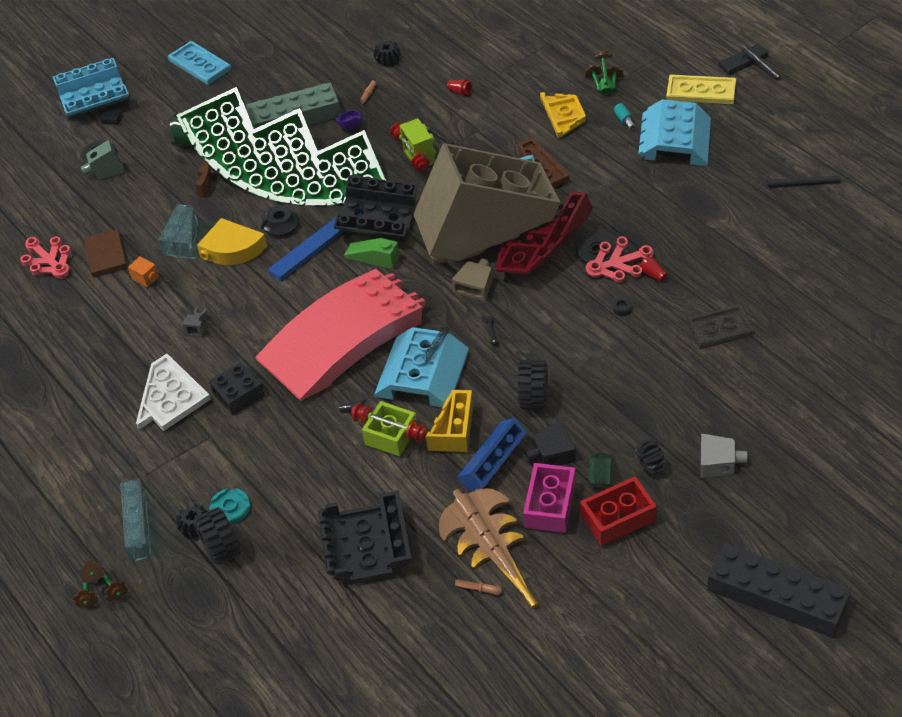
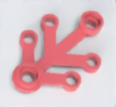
[586,236,653,283]
[20,237,71,279]

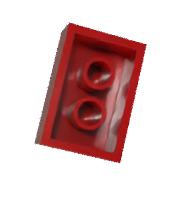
[580,476,657,546]

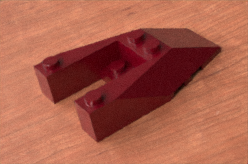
[496,192,593,274]

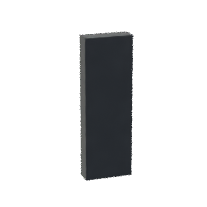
[719,43,769,75]

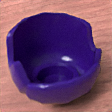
[336,110,362,132]

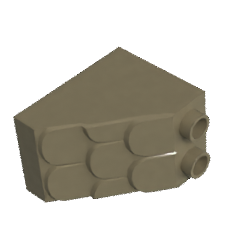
[414,143,561,263]

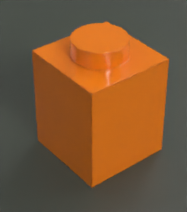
[128,257,159,287]

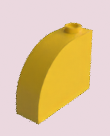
[197,218,267,265]

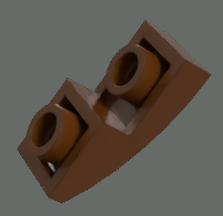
[195,161,212,198]

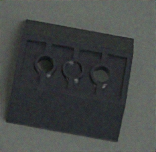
[334,175,417,239]

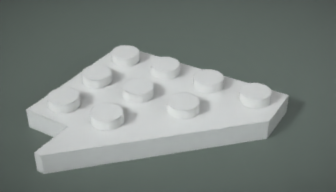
[136,354,211,431]

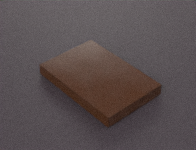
[84,229,127,277]

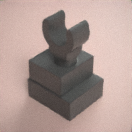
[182,308,208,338]

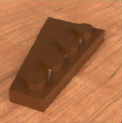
[518,137,569,188]

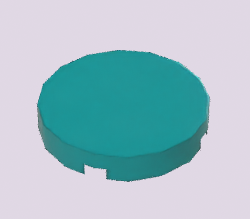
[209,488,250,525]

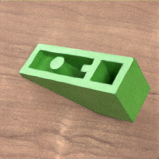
[344,238,400,269]

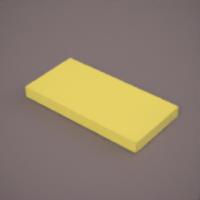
[666,75,736,104]

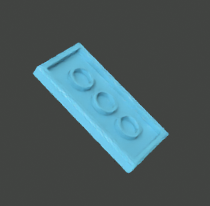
[168,41,232,85]

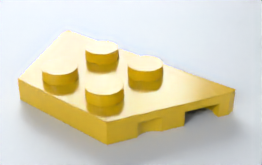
[540,92,586,138]

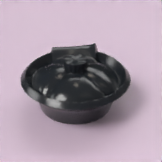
[261,205,299,234]

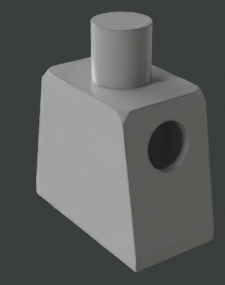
[700,434,747,478]

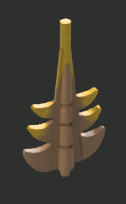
[439,488,539,609]

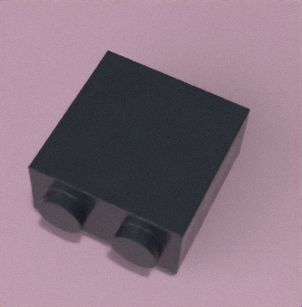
[209,362,264,415]

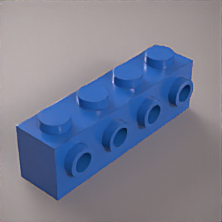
[457,417,527,491]

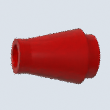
[447,79,472,96]
[640,256,668,282]

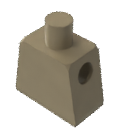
[452,259,493,301]

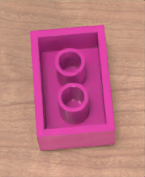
[523,463,576,533]

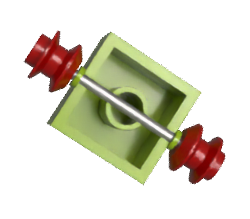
[390,118,436,172]
[351,401,427,456]

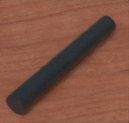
[742,45,781,80]

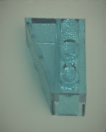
[158,204,197,259]

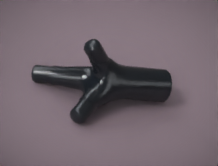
[339,398,367,412]

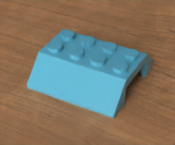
[638,99,711,166]

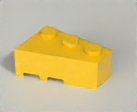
[426,390,474,452]

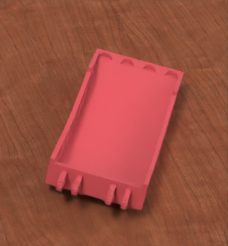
[256,269,426,401]

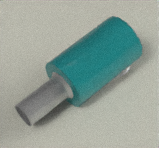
[614,103,635,130]

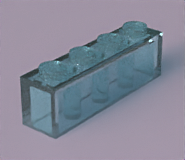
[120,478,151,562]

